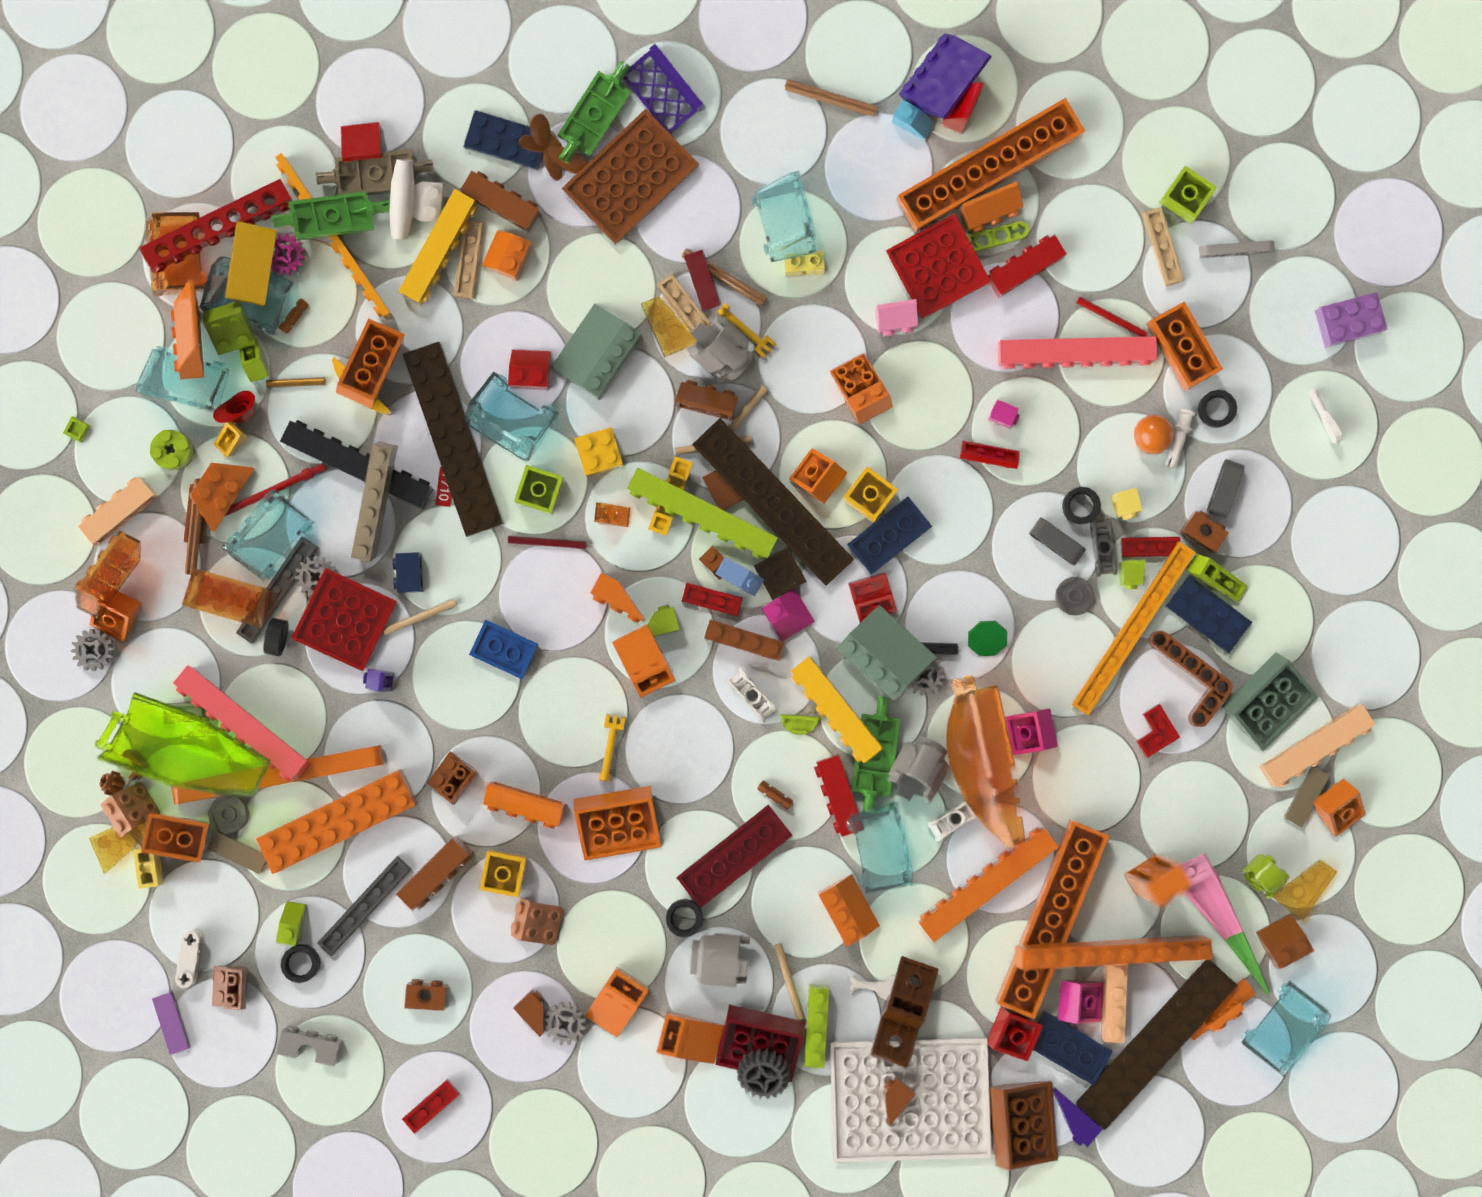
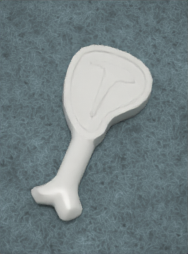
[1309,388,1343,443]
[848,974,895,1000]

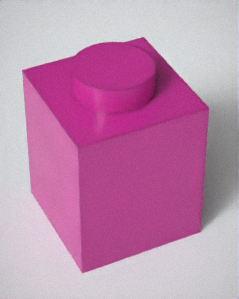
[988,399,1020,428]

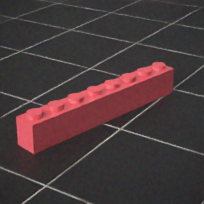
[998,336,1157,369]
[173,665,311,782]

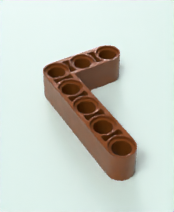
[1149,631,1233,727]

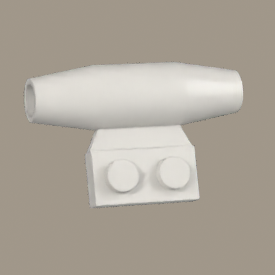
[389,159,443,240]

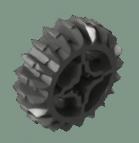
[737,1048,790,1099]

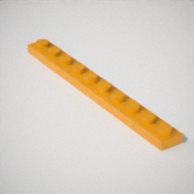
[275,153,393,320]
[1071,542,1196,716]

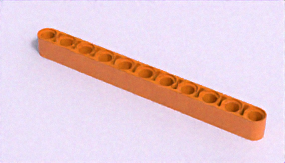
[171,745,384,805]

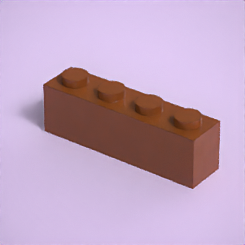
[460,170,540,233]
[704,619,785,661]

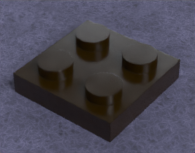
[754,547,807,600]

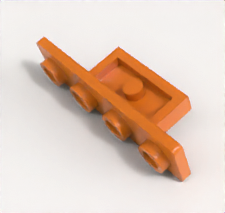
[1191,978,1256,1040]

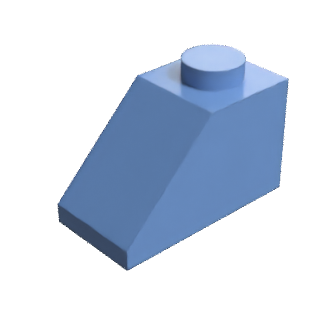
[715,557,764,596]

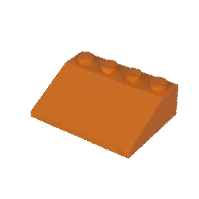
[171,279,204,380]
[573,786,661,861]

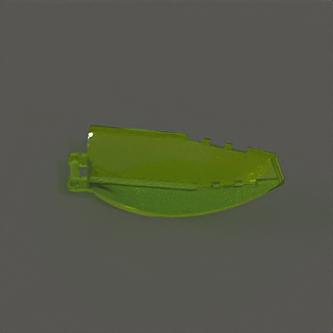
[94,692,271,797]

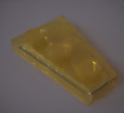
[641,296,696,358]
[89,822,147,874]
[1272,860,1337,920]

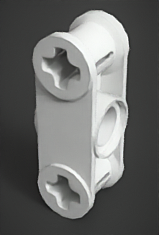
[726,668,778,722]
[926,795,984,842]
[175,929,204,988]

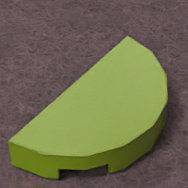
[780,714,819,735]

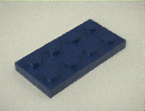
[463,110,543,170]
[847,496,932,575]
[1165,575,1252,653]
[1033,1010,1113,1086]

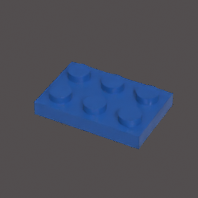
[469,619,539,679]

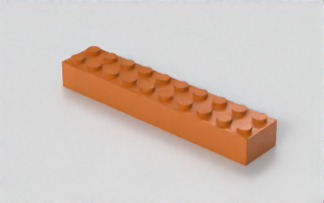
[896,98,1085,233]
[995,819,1109,1019]

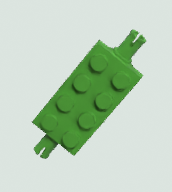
[557,61,632,164]
[272,191,390,241]
[851,696,901,815]

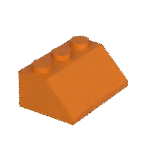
[959,181,1024,233]
[817,874,880,947]

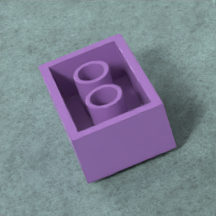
[1315,292,1388,348]

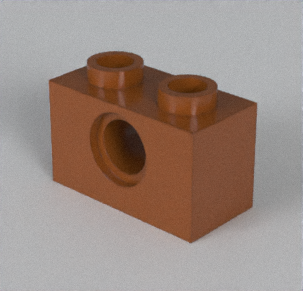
[1180,511,1229,553]
[404,979,448,1011]

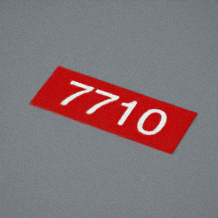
[435,467,452,507]

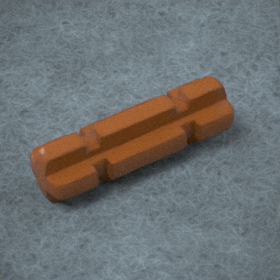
[278,298,309,334]
[757,780,793,810]

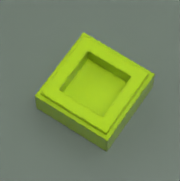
[63,416,91,443]

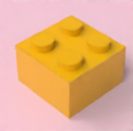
[574,427,624,478]
[843,466,898,523]
[479,849,528,897]

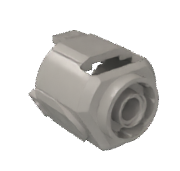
[687,314,752,380]
[888,736,949,804]
[690,933,750,987]

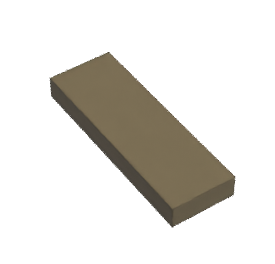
[1284,766,1330,827]
[206,830,266,874]

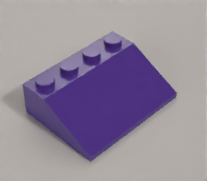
[898,33,992,119]

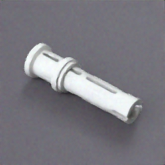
[1165,409,1197,469]

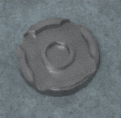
[1055,577,1095,616]
[208,794,249,834]

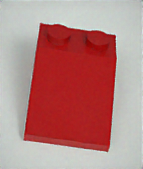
[941,82,984,134]

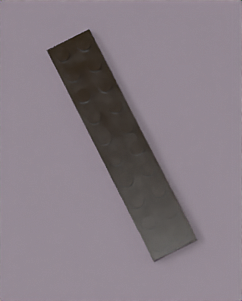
[403,341,503,537]
[692,418,854,586]
[1075,959,1238,1130]

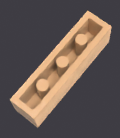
[78,477,159,545]
[1101,964,1128,1043]

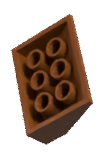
[990,1081,1058,1170]

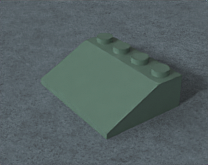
[551,304,642,400]
[837,605,937,701]
[1221,652,1318,751]

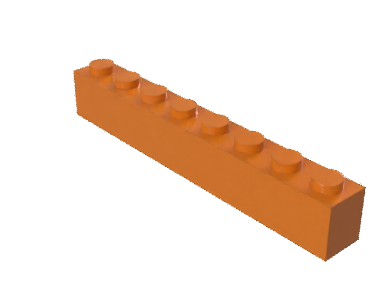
[918,827,1059,942]

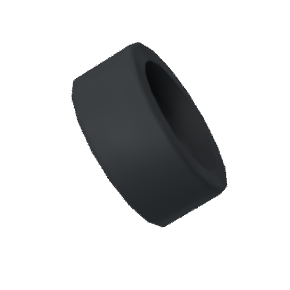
[1198,390,1237,428]
[1062,487,1101,525]
[263,618,289,656]
[666,899,703,938]
[280,944,320,983]

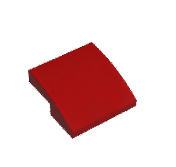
[848,572,897,623]

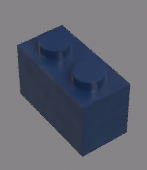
[392,552,423,593]

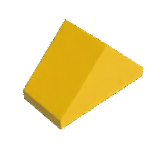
[214,422,249,458]

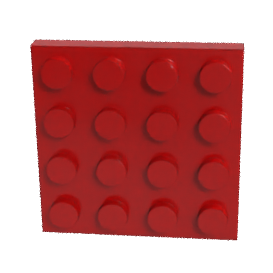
[886,213,991,319]
[291,567,397,671]

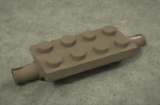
[316,149,434,195]

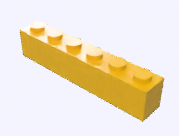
[398,189,478,305]
[791,656,884,763]

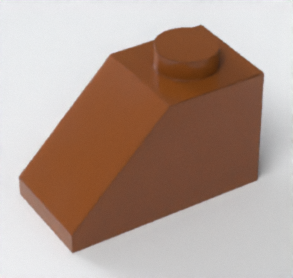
[513,990,545,1037]
[883,1076,916,1125]

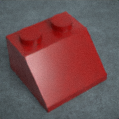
[508,349,551,390]
[987,1006,1043,1062]

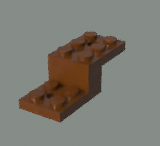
[870,956,939,1068]

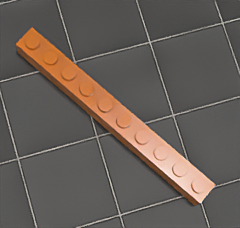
[1015,935,1212,970]

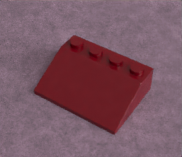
[715,1004,806,1083]

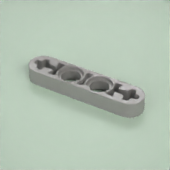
[1199,241,1275,258]

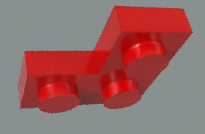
[1136,704,1180,758]

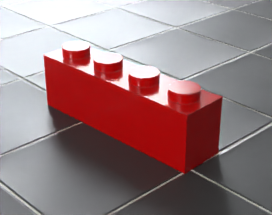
[988,235,1067,298]
[814,754,864,837]

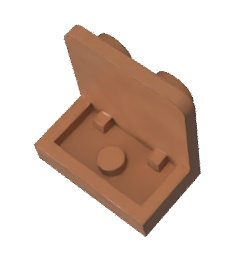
[100,782,160,837]
[511,897,563,945]

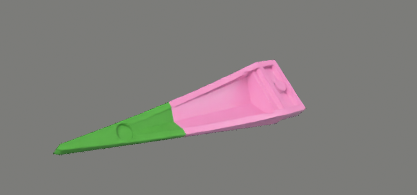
[1181,853,1270,995]

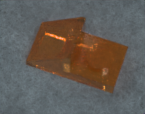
[594,502,630,527]

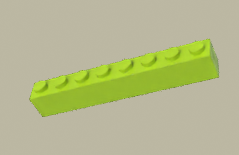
[627,467,778,560]

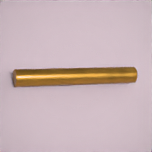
[266,377,326,388]

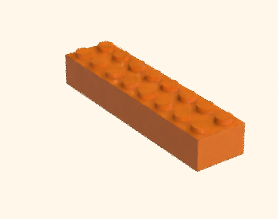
[256,769,418,874]

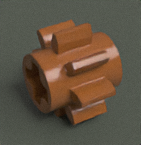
[99,771,125,796]

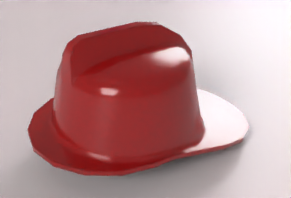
[213,391,255,423]

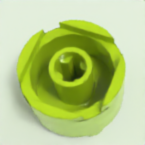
[150,430,194,471]
[1241,854,1289,899]

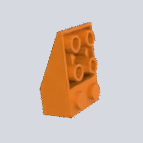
[830,353,893,425]
[590,572,645,623]
[612,625,676,698]
[585,967,649,1037]
[656,1011,724,1064]

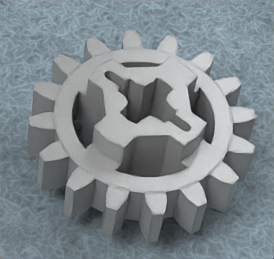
[295,556,336,597]
[71,629,116,671]
[911,661,945,696]
[544,1001,587,1045]

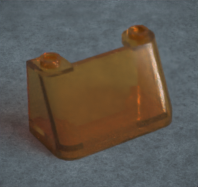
[145,212,210,296]

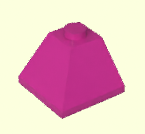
[762,588,815,641]

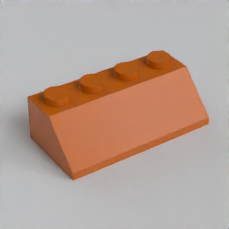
[483,781,567,829]

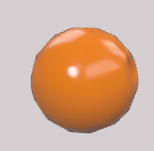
[1134,414,1174,455]

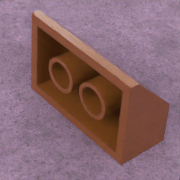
[675,380,738,421]

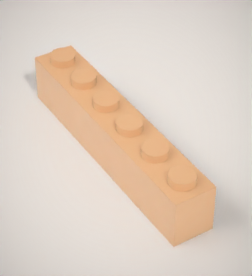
[1259,704,1376,788]

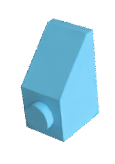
[892,100,935,141]

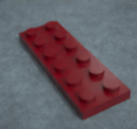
[676,804,793,908]

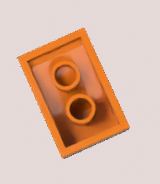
[140,813,209,863]

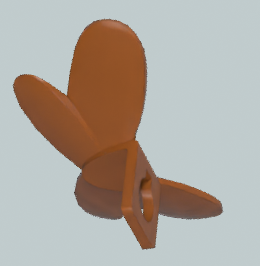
[519,114,588,180]

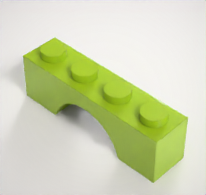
[804,984,829,1068]

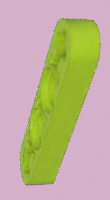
[967,221,1029,252]

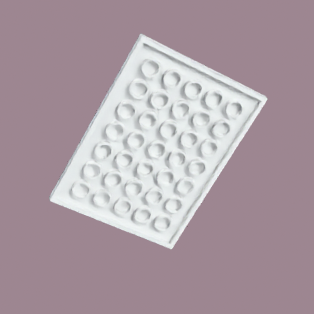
[830,1037,991,1162]

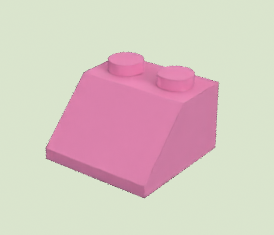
[875,299,918,337]

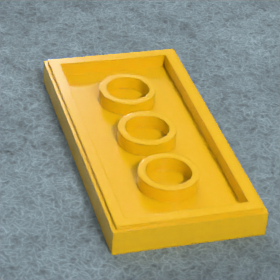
[225,221,277,306]

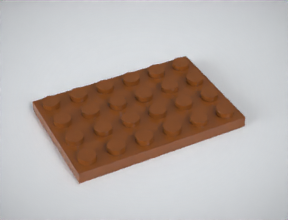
[562,109,699,245]

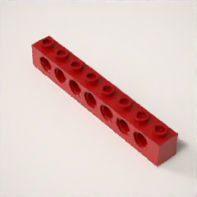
[139,179,292,273]

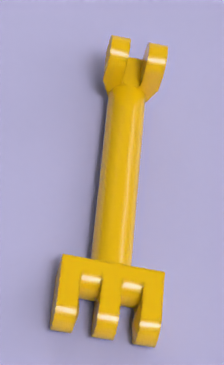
[717,303,777,359]
[598,714,626,782]

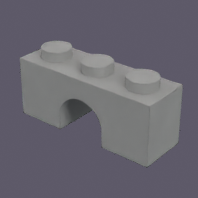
[276,1026,343,1066]

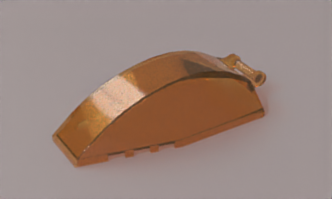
[946,675,1025,848]

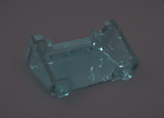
[751,171,817,263]
[199,256,293,335]
[135,346,229,413]
[465,371,559,461]
[222,489,315,581]
[847,801,913,893]
[1241,981,1332,1077]

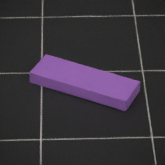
[152,992,190,1055]

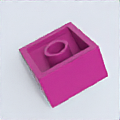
[1006,708,1058,755]
[1058,980,1104,1024]

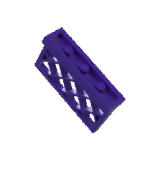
[623,44,706,134]

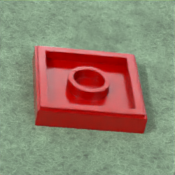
[341,122,382,162]

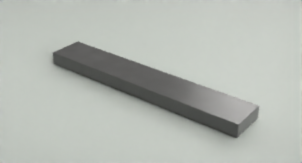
[236,536,319,644]
[317,856,412,956]

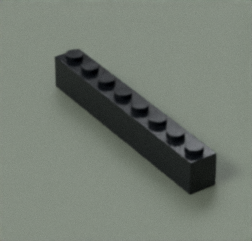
[280,420,433,509]

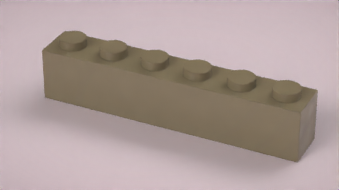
[351,441,398,562]

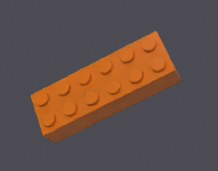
[1124,854,1193,906]

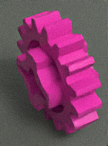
[271,233,306,276]

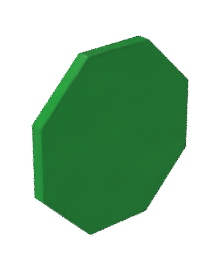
[968,621,1007,656]

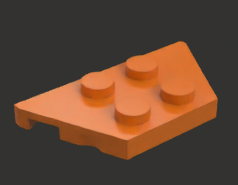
[189,462,254,532]

